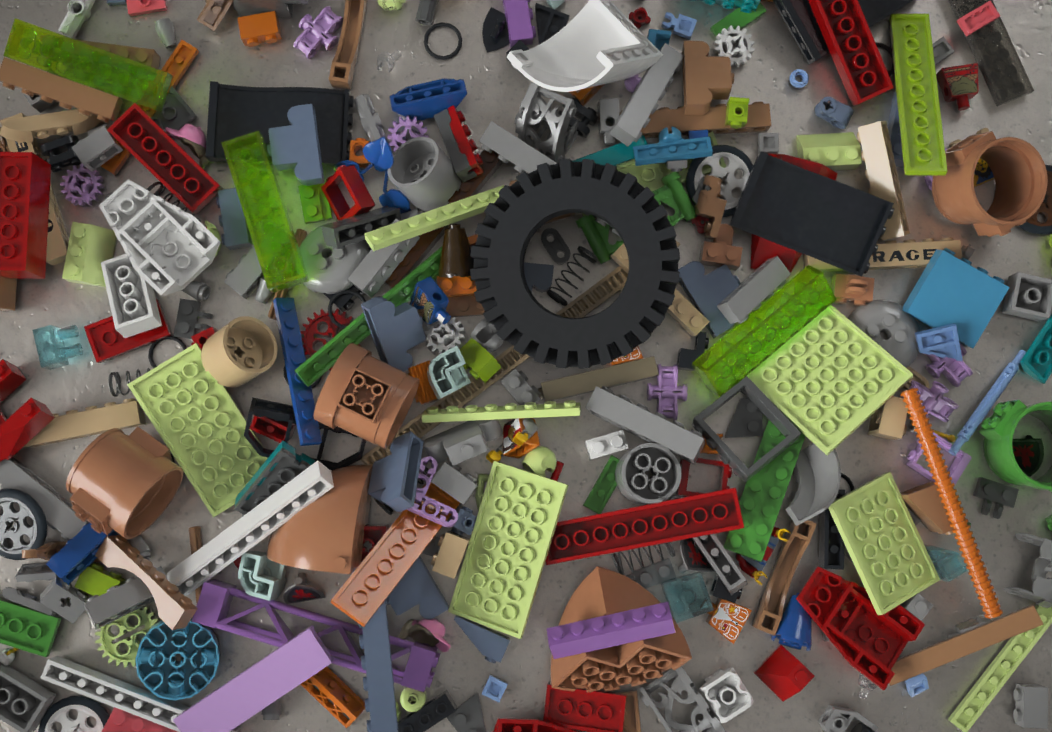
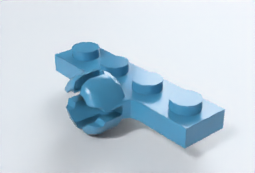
[633,127,713,166]

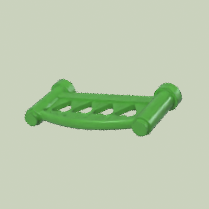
[575,172,697,264]

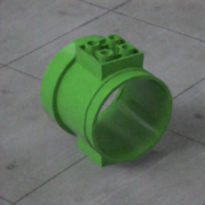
[979,400,1052,493]

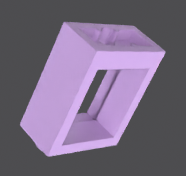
[905,432,972,488]

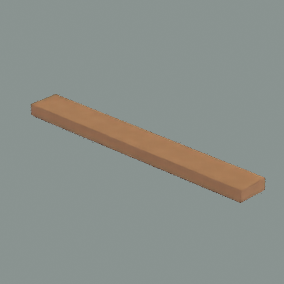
[889,604,1043,686]

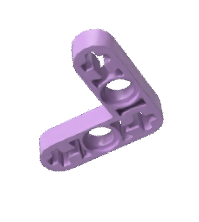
[407,456,458,528]

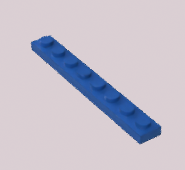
[273,298,322,446]

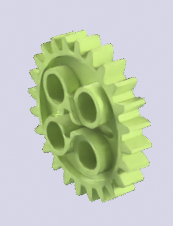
[95,606,160,668]

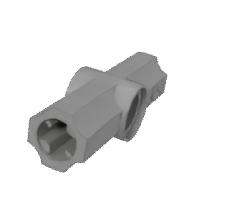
[353,94,389,144]

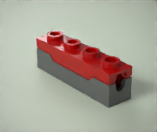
[434,105,484,183]

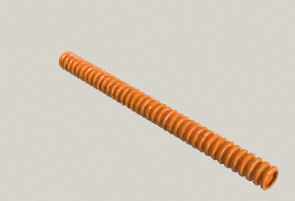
[900,388,1003,618]

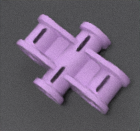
[293,6,343,59]
[925,344,973,387]
[647,364,688,420]
[901,380,959,422]

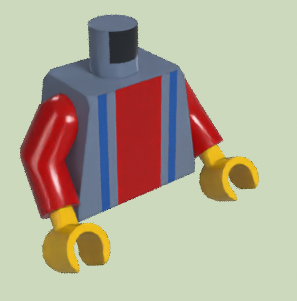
[735,527,791,585]

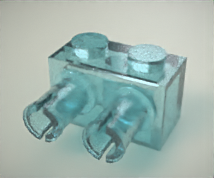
[32,325,83,370]

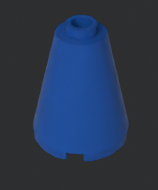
[771,593,812,651]

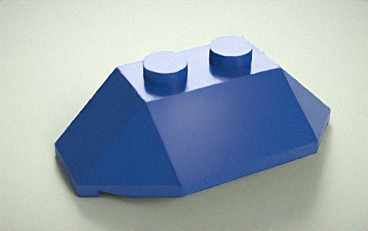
[389,78,467,121]

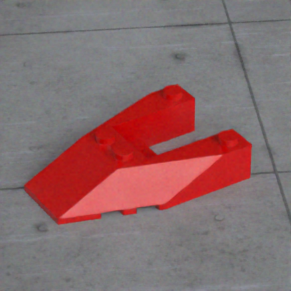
[0,359,55,461]

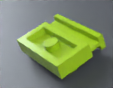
[298,181,333,224]

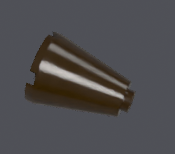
[438,224,474,278]

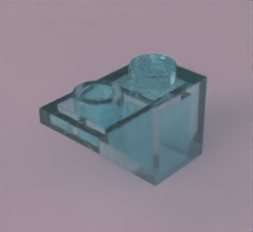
[924,544,969,582]

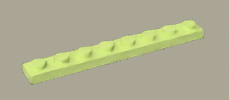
[364,185,504,251]
[422,400,581,423]
[948,605,1052,732]

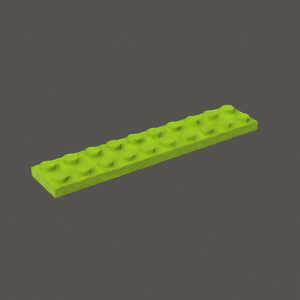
[889,14,947,175]

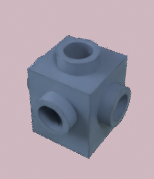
[447,506,477,536]

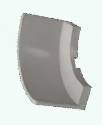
[785,443,841,526]

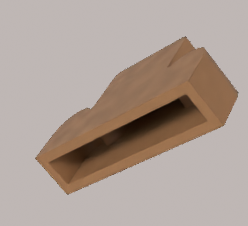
[681,41,734,115]

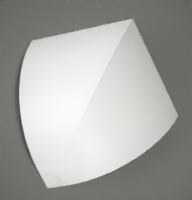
[507,0,663,92]

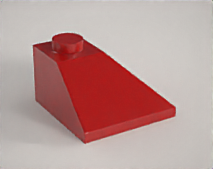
[754,644,814,701]

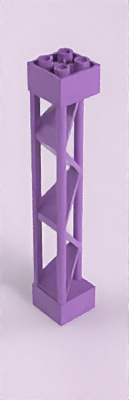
[192,579,441,692]

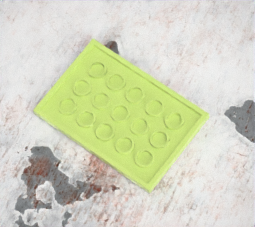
[828,472,940,615]

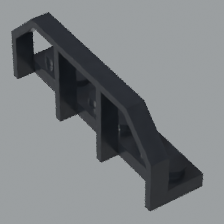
[244,397,366,470]

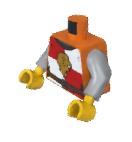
[486,418,540,463]

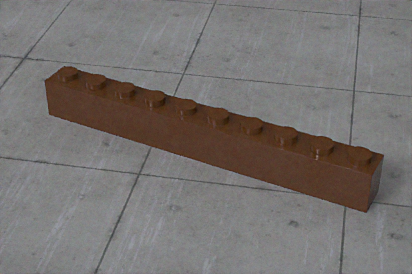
[384,150,503,289]

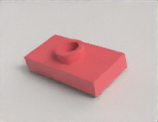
[126,0,167,17]
[956,0,1000,37]

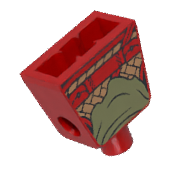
[936,63,978,110]

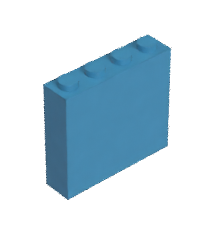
[902,248,1010,349]

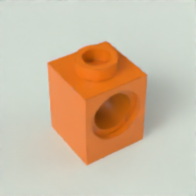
[349,138,371,168]

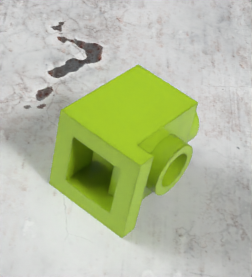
[725,97,749,129]

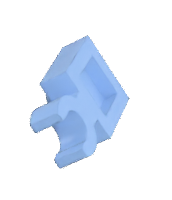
[661,12,697,40]

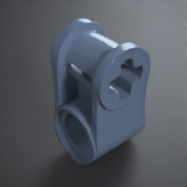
[814,97,854,129]

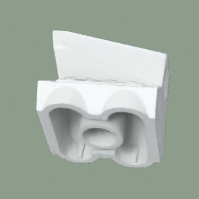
[699,667,755,723]

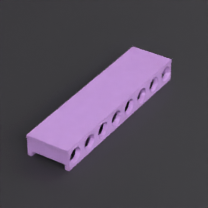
[173,625,335,732]

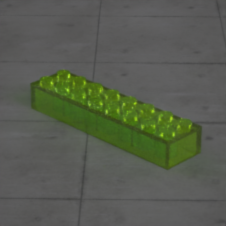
[3,18,173,112]
[221,131,309,293]
[692,265,837,398]

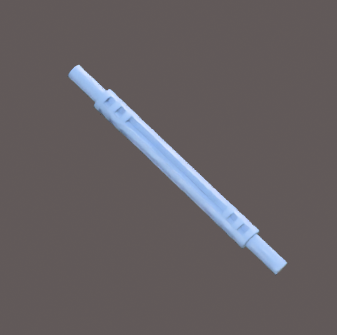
[948,350,1026,456]

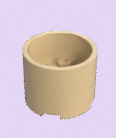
[201,316,278,387]

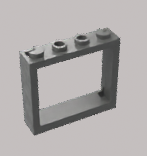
[692,376,801,483]

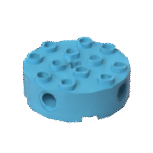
[135,617,220,701]

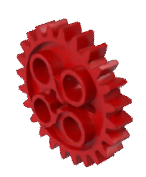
[300,309,362,371]

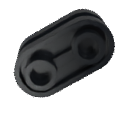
[558,97,598,138]
[40,135,82,172]

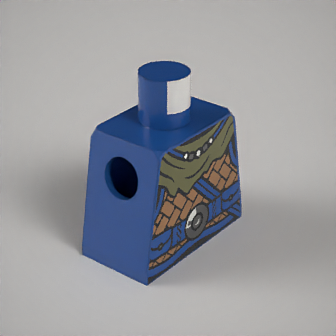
[410,276,451,324]

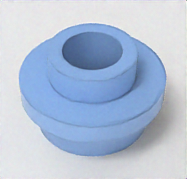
[789,69,809,88]

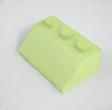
[796,132,862,171]
[62,222,117,287]

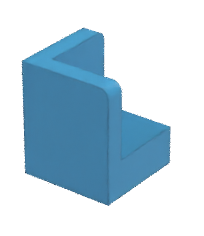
[647,29,671,50]

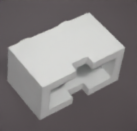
[585,430,629,460]

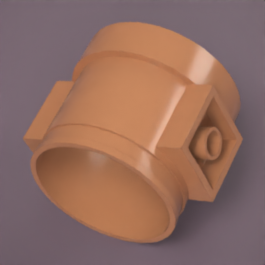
[932,131,1048,237]
[314,343,420,449]
[66,427,184,539]

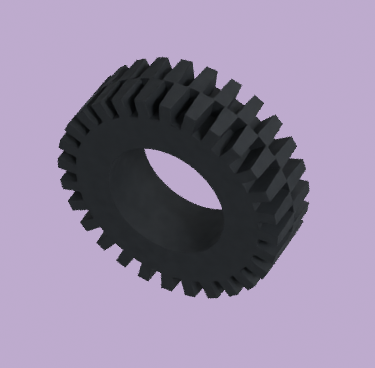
[470,158,680,369]

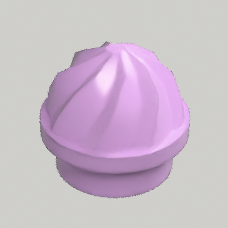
[624,75,642,93]

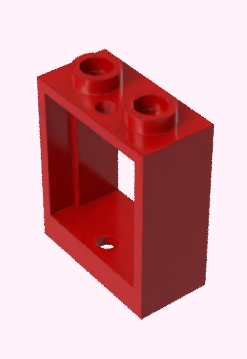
[321,165,375,221]
[676,458,732,497]

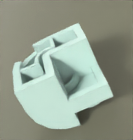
[427,346,471,400]
[238,551,287,601]

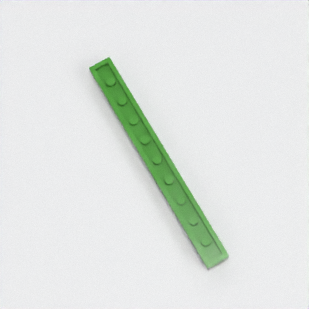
[294,247,442,387]

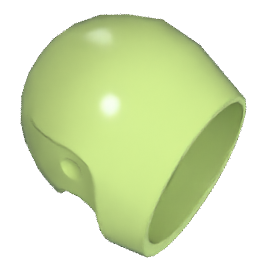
[522,446,557,477]

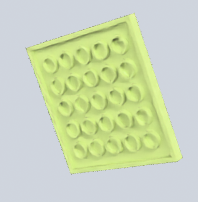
[741,300,913,456]

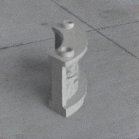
[515,82,576,163]
[640,666,726,732]

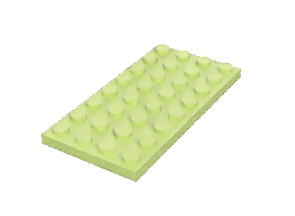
[127,343,268,517]
[448,461,569,639]

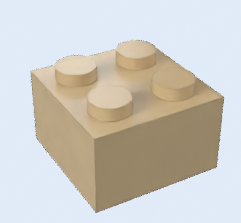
[867,396,909,440]
[430,531,470,579]

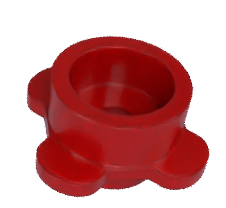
[629,7,651,29]
[691,216,709,234]

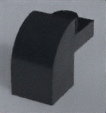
[676,331,712,371]

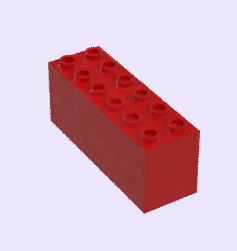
[0,152,51,279]

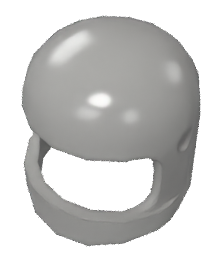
[470,319,504,353]

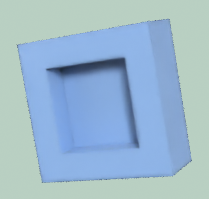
[905,673,929,697]
[481,675,508,702]

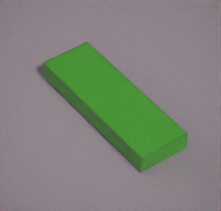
[710,2,767,37]
[583,455,620,514]

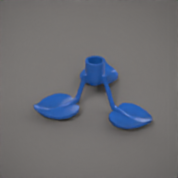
[334,136,411,214]

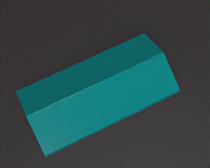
[1020,314,1052,384]

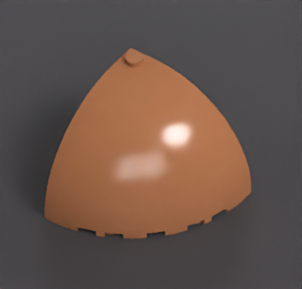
[266,464,373,574]
[551,566,692,692]

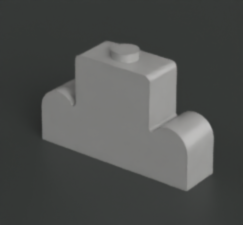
[423,419,503,465]

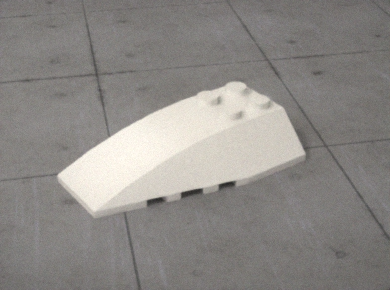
[99,180,221,297]

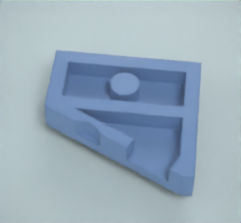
[915,323,963,361]

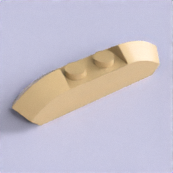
[0,109,100,142]

